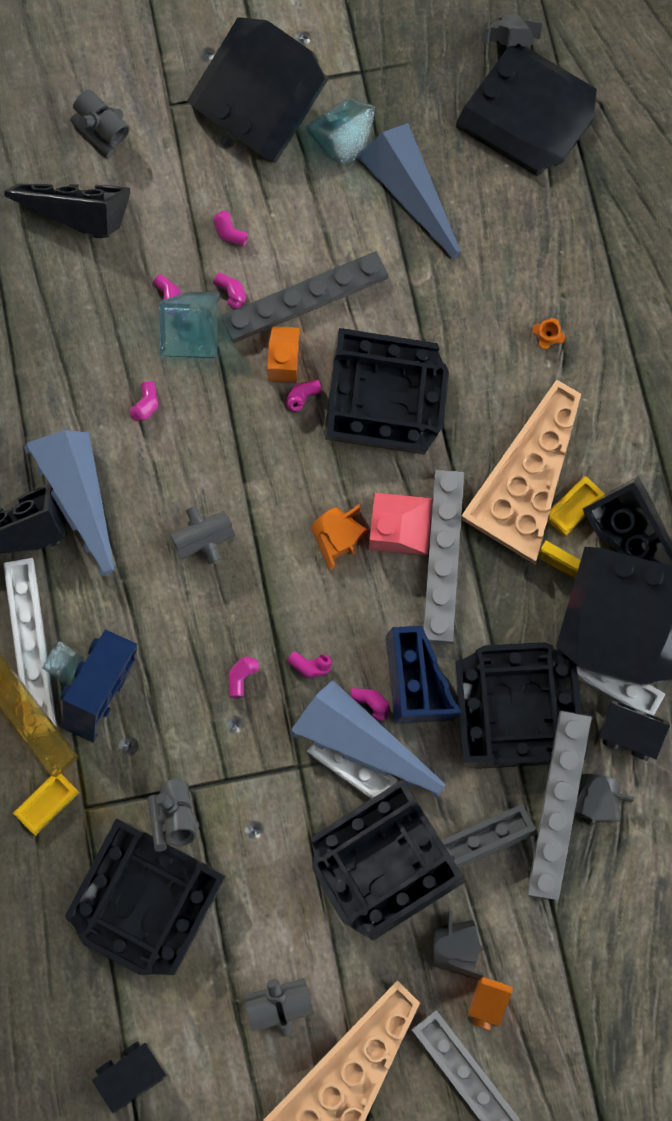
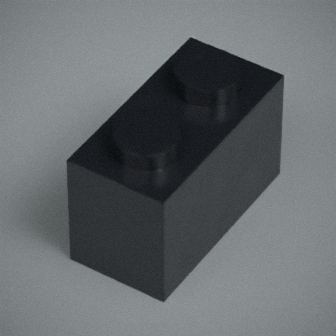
[599,699,670,761]
[92,1041,169,1113]

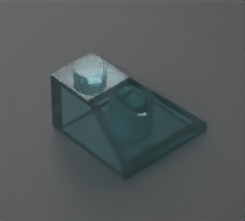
[306,97,375,164]
[159,291,220,358]

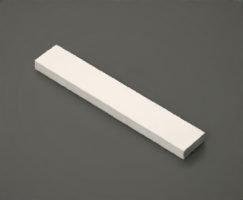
[3,558,58,737]

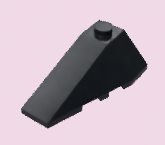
[4,183,130,238]
[582,476,672,566]
[0,483,66,553]

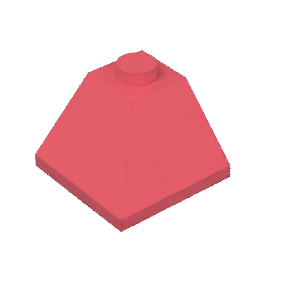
[369,493,433,556]

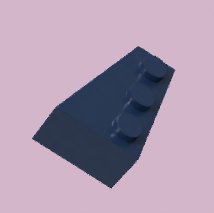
[386,626,461,724]
[60,629,137,743]

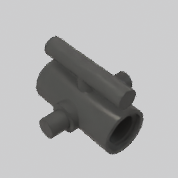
[70,90,130,157]
[170,506,235,564]
[147,779,199,852]
[244,978,314,1037]

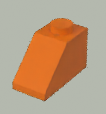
[267,326,301,383]
[467,977,514,1031]

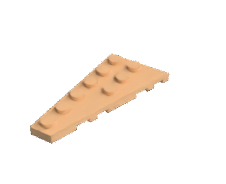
[461,380,581,565]
[263,980,420,1121]

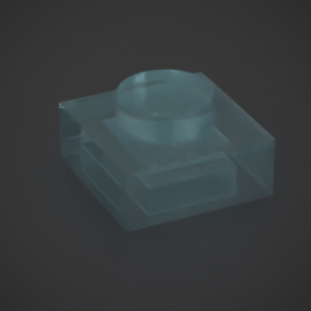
[42,641,84,684]

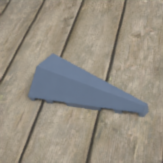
[357,123,461,260]
[24,430,115,576]
[289,680,446,798]

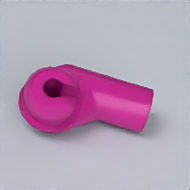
[213,211,248,246]
[213,272,246,309]
[153,274,181,314]
[286,379,322,412]
[130,381,158,421]
[286,651,332,678]
[229,656,259,699]
[351,688,390,720]

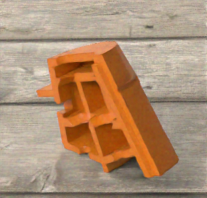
[311,504,368,571]

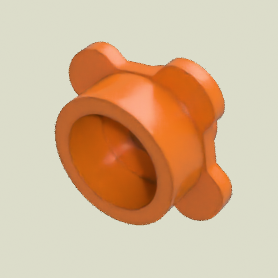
[532,318,565,349]

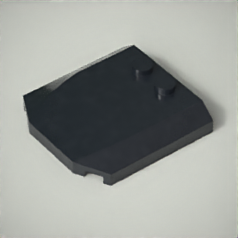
[187,17,329,163]
[456,44,597,176]
[325,328,449,455]
[556,546,672,687]
[455,642,586,769]
[312,779,467,941]
[65,818,226,975]

